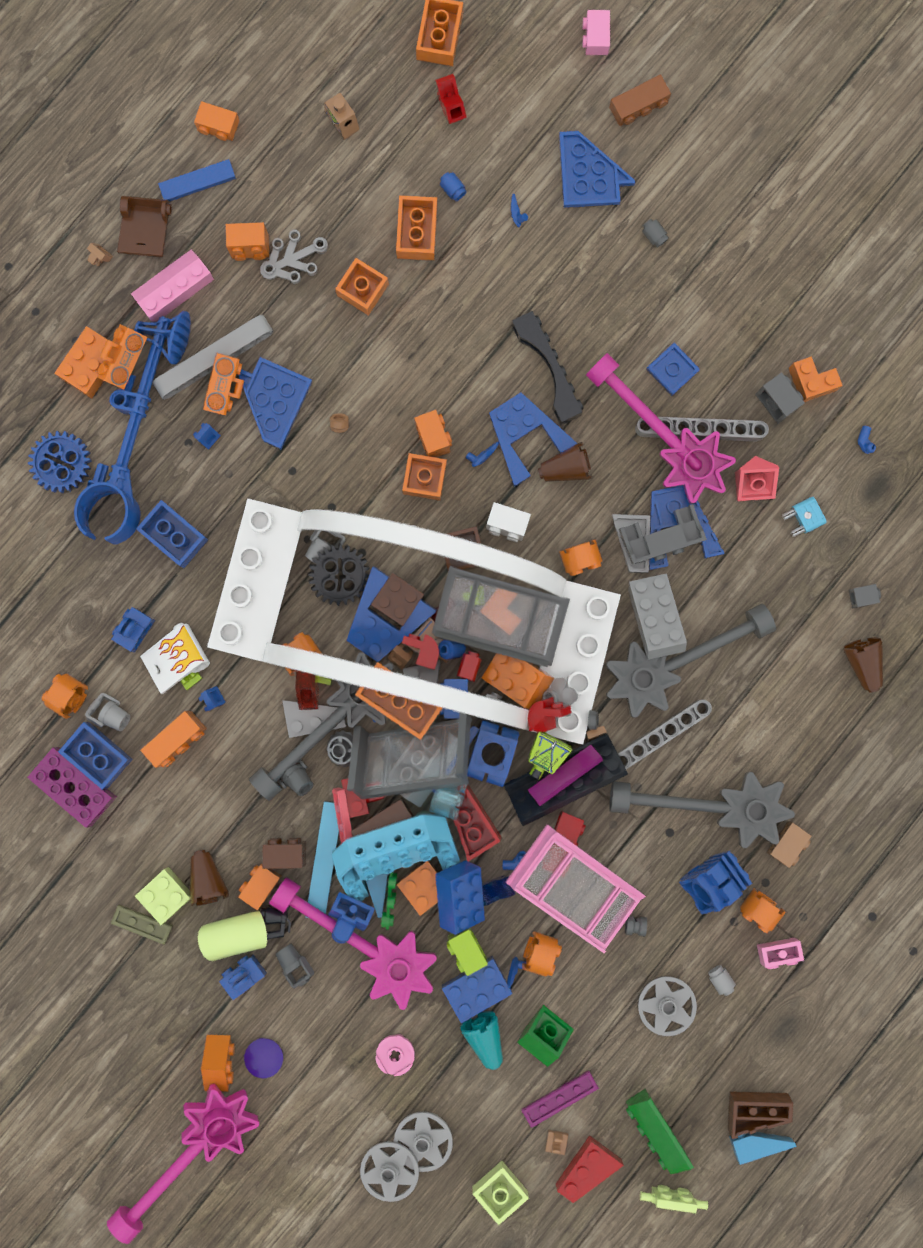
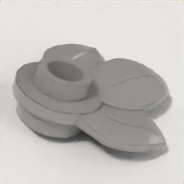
[542,678,578,717]

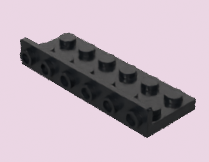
[504,733,628,826]

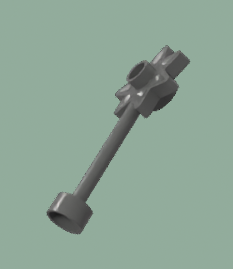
[606,604,776,718]
[249,652,394,801]
[609,772,795,848]

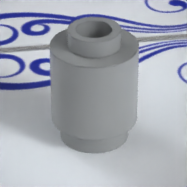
[708,965,736,996]

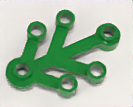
[381,872,398,930]

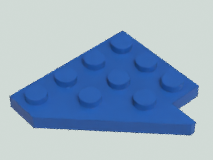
[559,131,635,208]
[238,357,313,450]

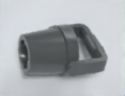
[278,759,314,796]
[275,943,314,988]

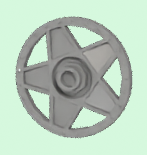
[638,976,697,1036]
[394,1112,453,1172]
[360,1141,419,1202]

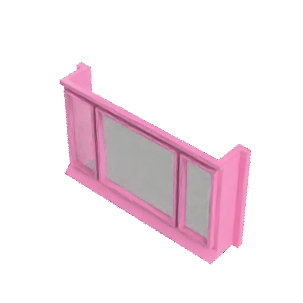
[506,825,646,953]

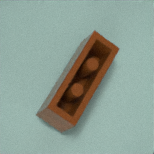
[609,74,671,127]

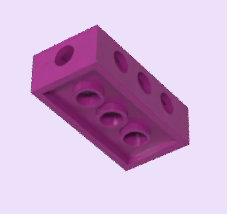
[27,747,117,828]

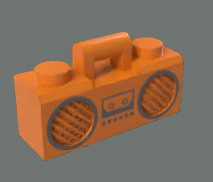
[97,324,147,390]
[203,352,244,415]

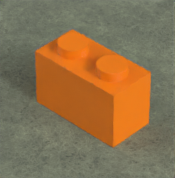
[194,101,240,141]
[238,863,282,910]

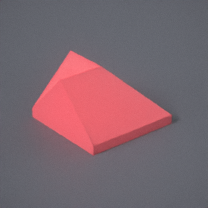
[735,456,779,501]

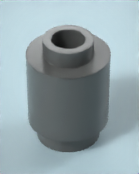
[642,219,669,248]

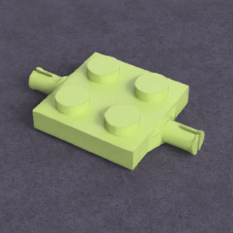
[640,1185,708,1213]

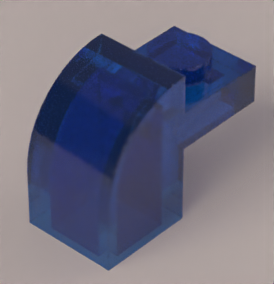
[482,875,516,906]

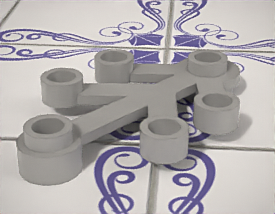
[260,230,328,284]

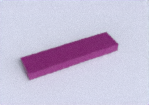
[528,745,603,806]
[521,1070,599,1128]

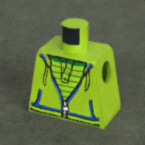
[528,732,572,779]

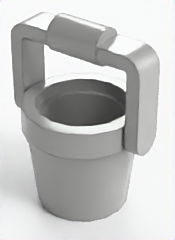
[305,530,345,562]
[85,693,131,731]

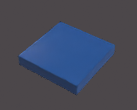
[646,342,700,396]

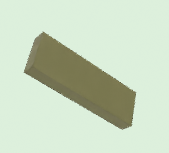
[110,905,173,945]

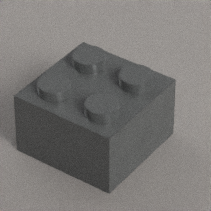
[755,372,804,424]

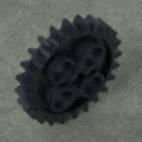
[307,543,370,606]

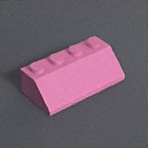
[131,250,214,322]

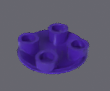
[244,1038,283,1078]

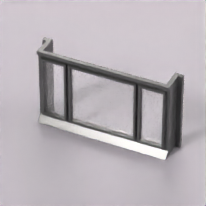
[432,566,570,667]
[347,712,472,799]

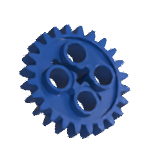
[28,431,92,493]

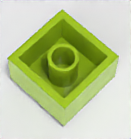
[447,928,488,976]

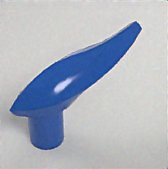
[511,194,528,228]
[466,442,499,467]
[507,957,526,988]

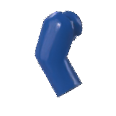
[857,426,876,454]
[502,851,527,870]

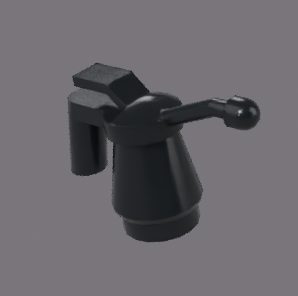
[261,905,291,940]

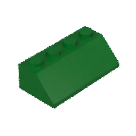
[626,1089,694,1174]

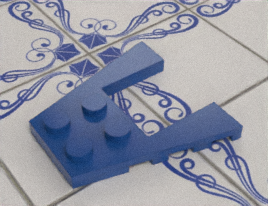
[489,393,577,487]
[649,485,724,570]
[347,566,437,662]

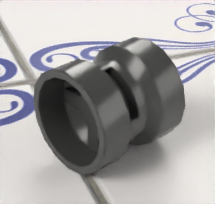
[625,916,647,937]

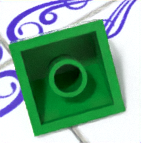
[517,1005,574,1067]

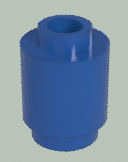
[440,172,467,201]
[438,640,466,659]

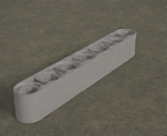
[152,315,274,400]
[635,417,769,441]
[617,700,712,769]

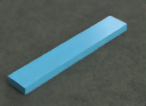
[305,801,339,918]

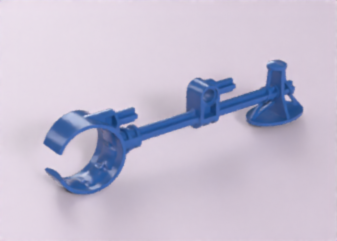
[74,311,191,545]

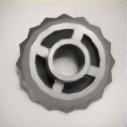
[326,730,353,768]

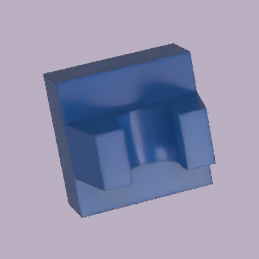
[193,423,221,450]
[198,686,226,711]

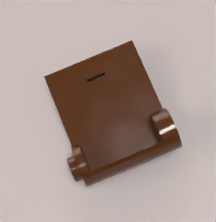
[117,196,172,257]

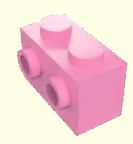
[757,937,804,969]

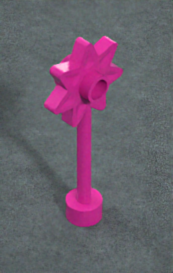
[586,353,736,504]
[269,877,437,1010]
[107,1084,259,1244]

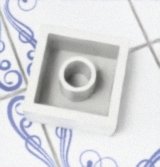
[486,502,531,542]

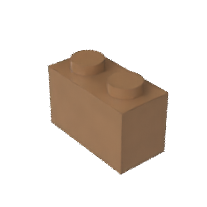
[766,821,812,868]

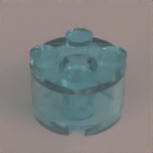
[429,784,468,820]

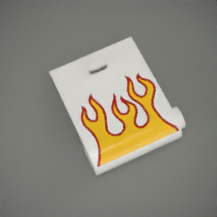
[140,623,210,694]

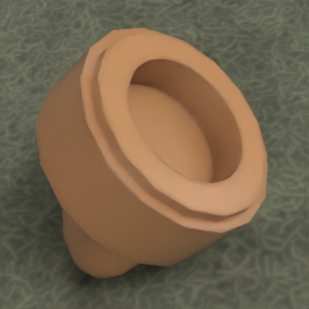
[330,413,349,433]

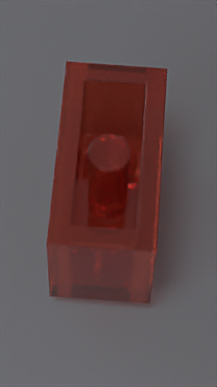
[295,670,319,710]

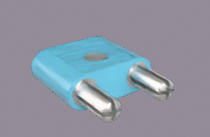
[782,496,827,537]

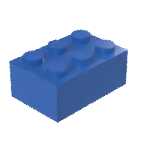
[136,500,209,568]
[58,722,133,790]
[435,860,485,935]
[442,955,512,1023]

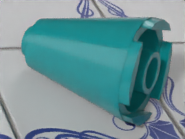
[460,1011,503,1070]

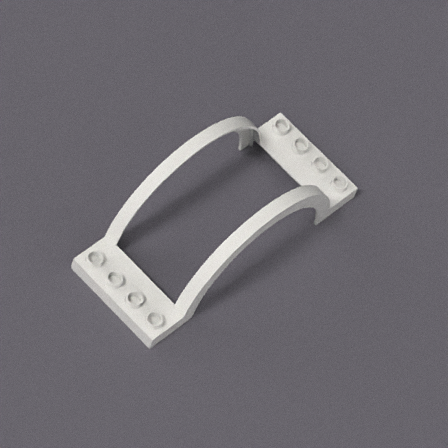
[207,499,621,745]

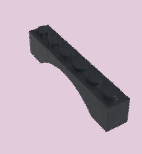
[511,311,583,426]

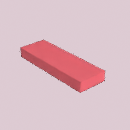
[332,787,353,844]

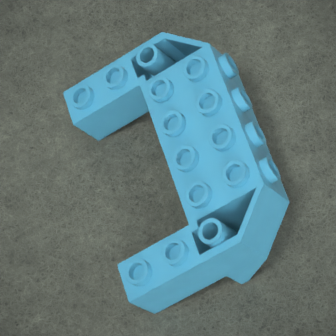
[332,813,461,901]

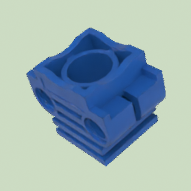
[467,720,520,787]
[679,851,752,914]

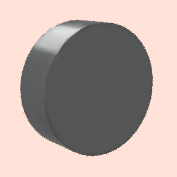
[588,710,599,730]

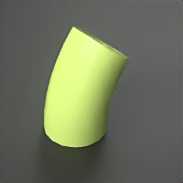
[198,911,267,961]

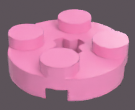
[376,1034,415,1076]

